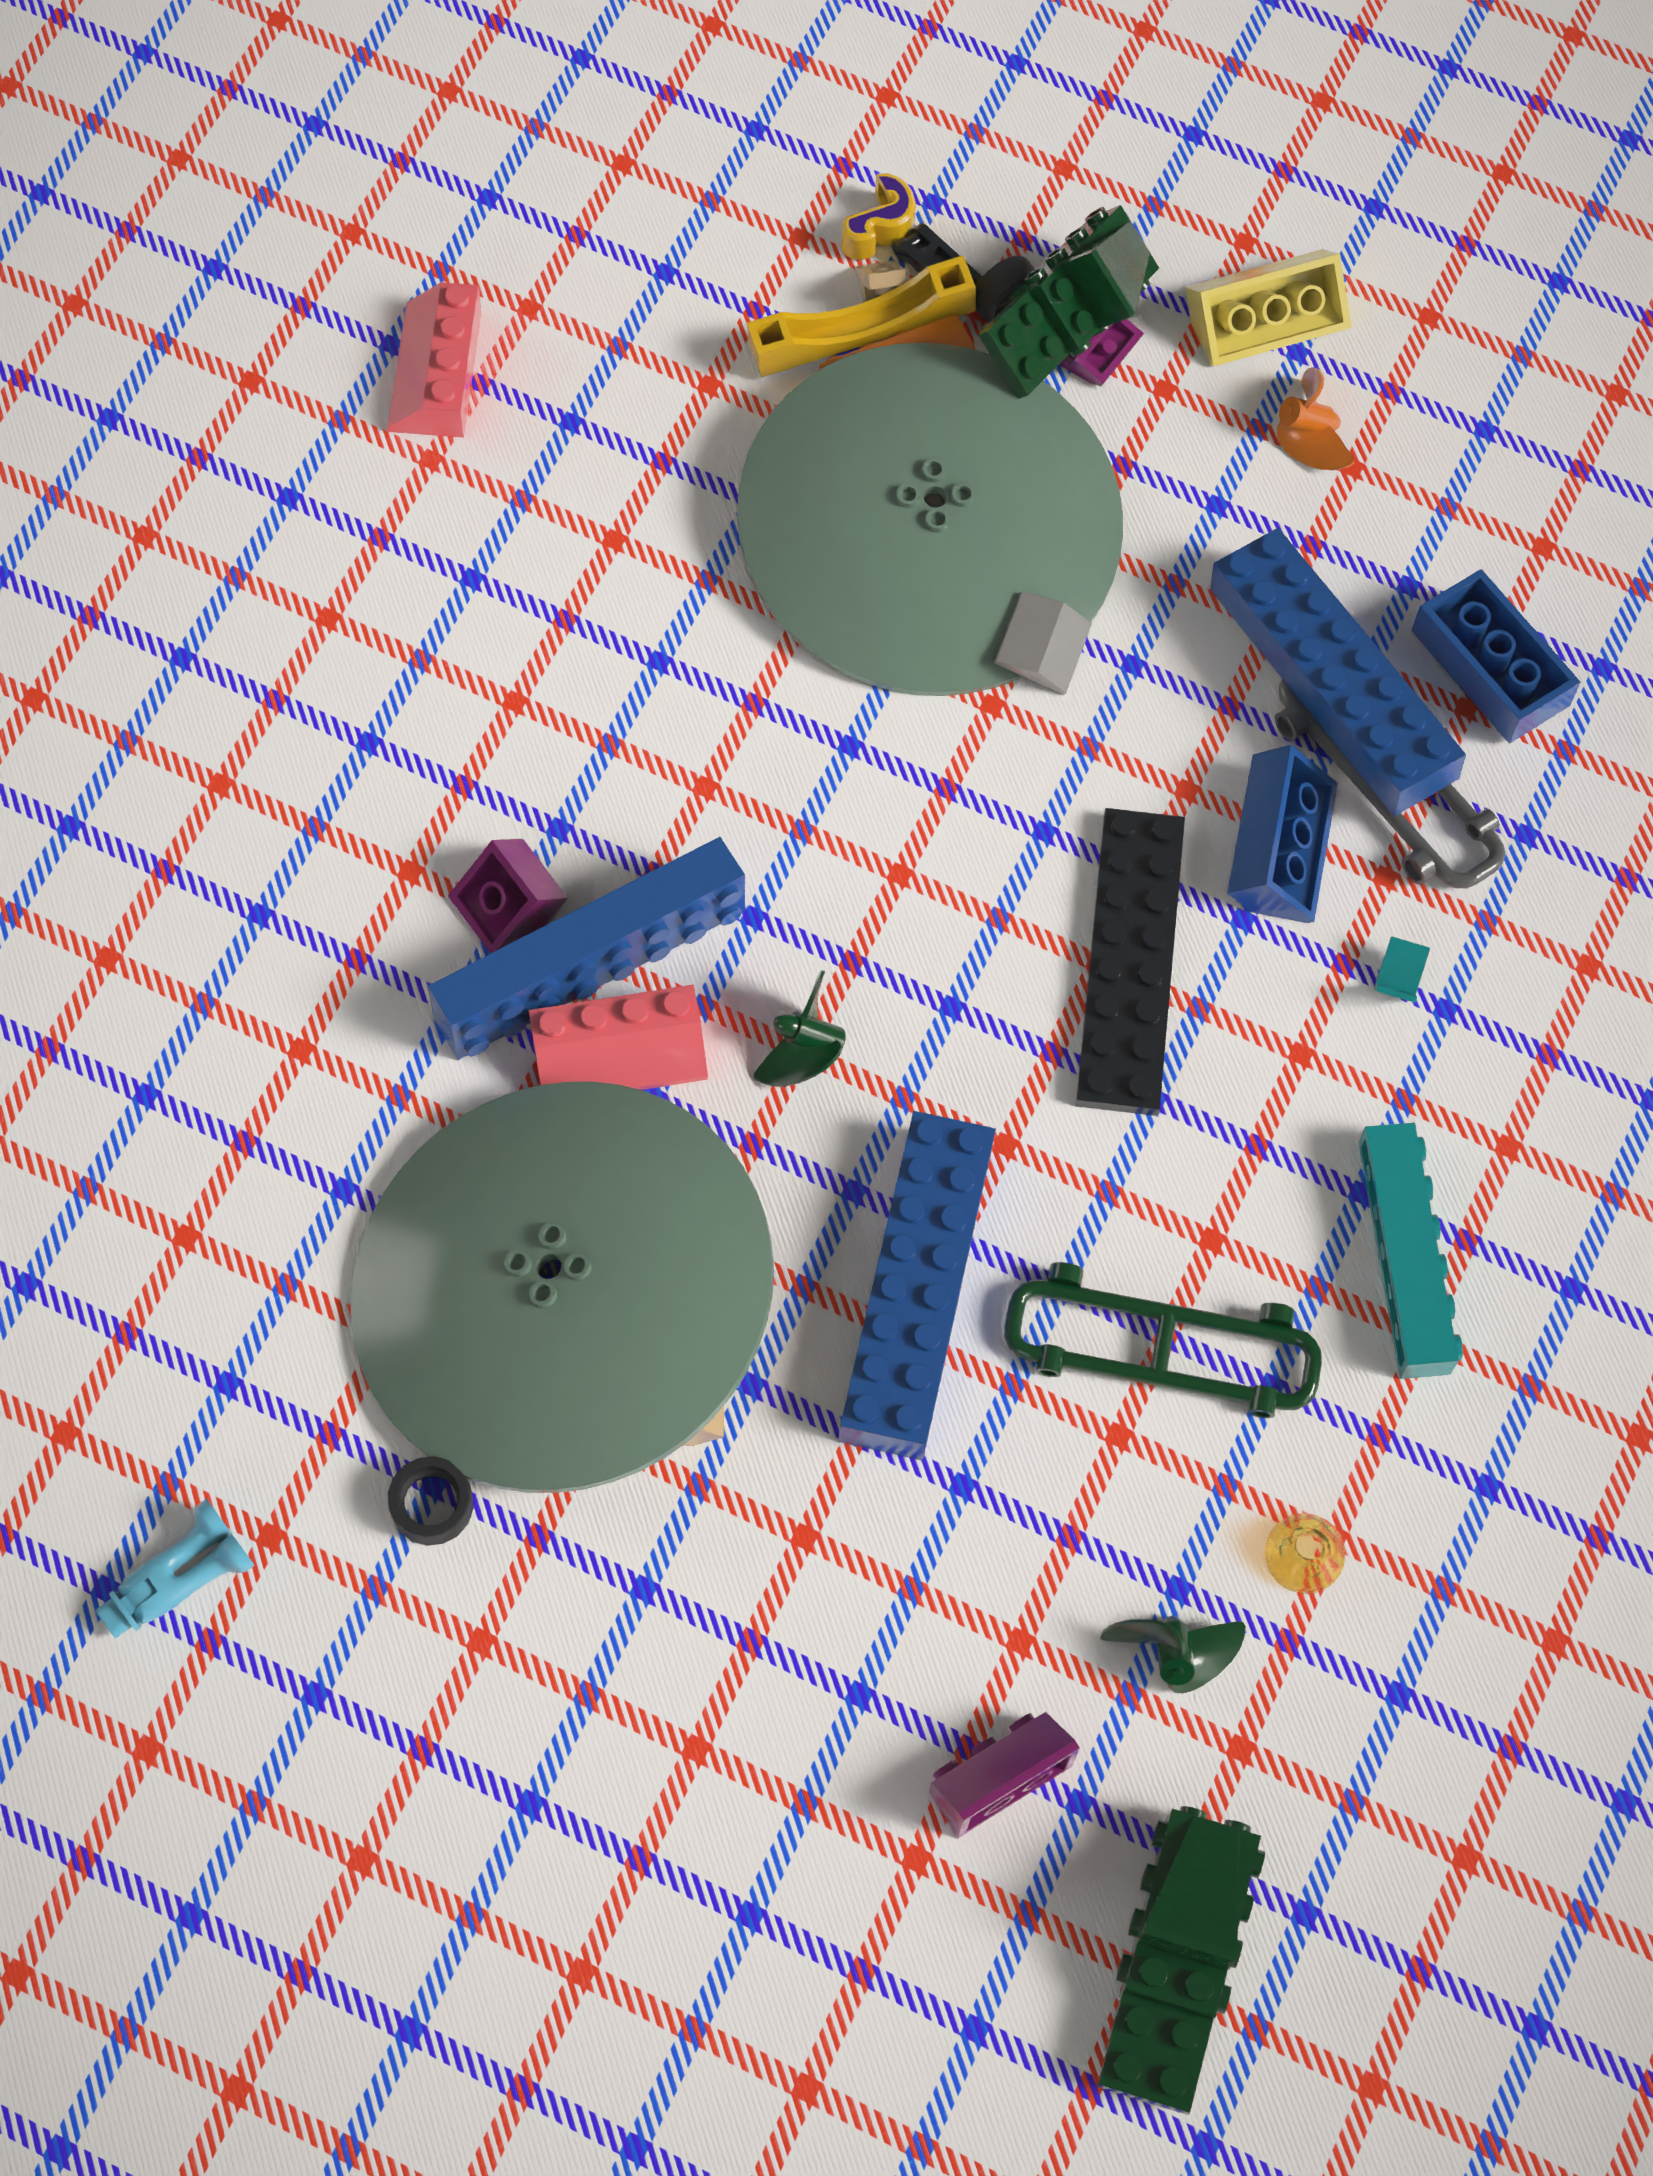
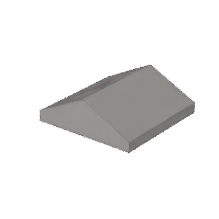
[994,591,1092,695]

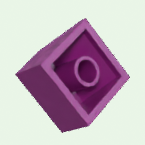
[448,839,568,954]

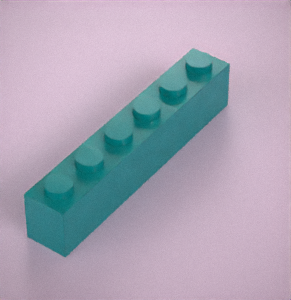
[1358,1122,1463,1379]

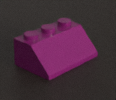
[929,1712,1080,1838]

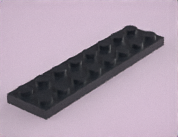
[1075,808,1185,1116]

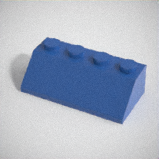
[1227,744,1338,923]

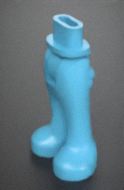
[95,1498,255,1639]

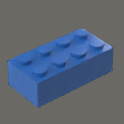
[1411,569,1581,744]

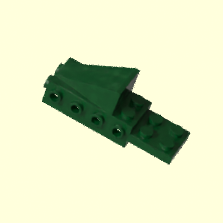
[978,205,1159,399]
[1097,1806,1265,2115]

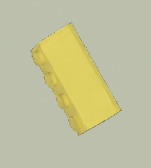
[1185,249,1352,367]

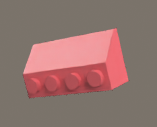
[387,282,482,438]
[529,984,708,1090]

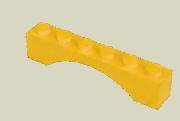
[747,256,976,378]

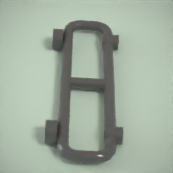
[1275,679,1505,889]

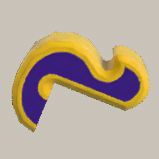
[841,173,916,260]

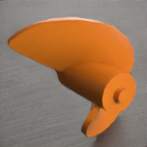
[1277,367,1354,471]

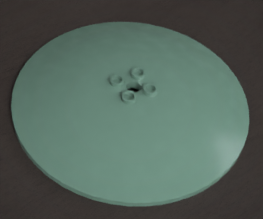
[737,343,1123,696]
[350,1081,774,1493]

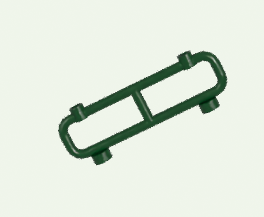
[1004,1262,1322,1418]

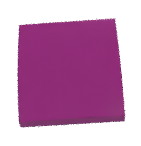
[1059,319,1145,387]

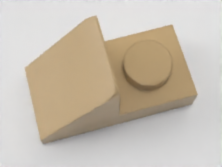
[856,261,907,302]

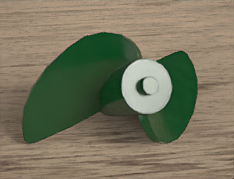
[753,970,846,1087]
[1100,1616,1246,1694]

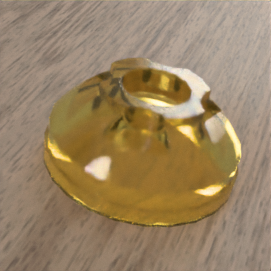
[1264,1513,1346,1594]

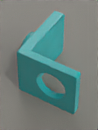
[1374,936,1430,1003]

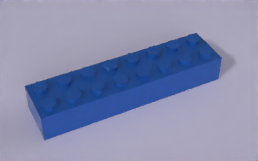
[1210,528,1466,817]
[427,837,745,1060]
[839,1111,996,1461]

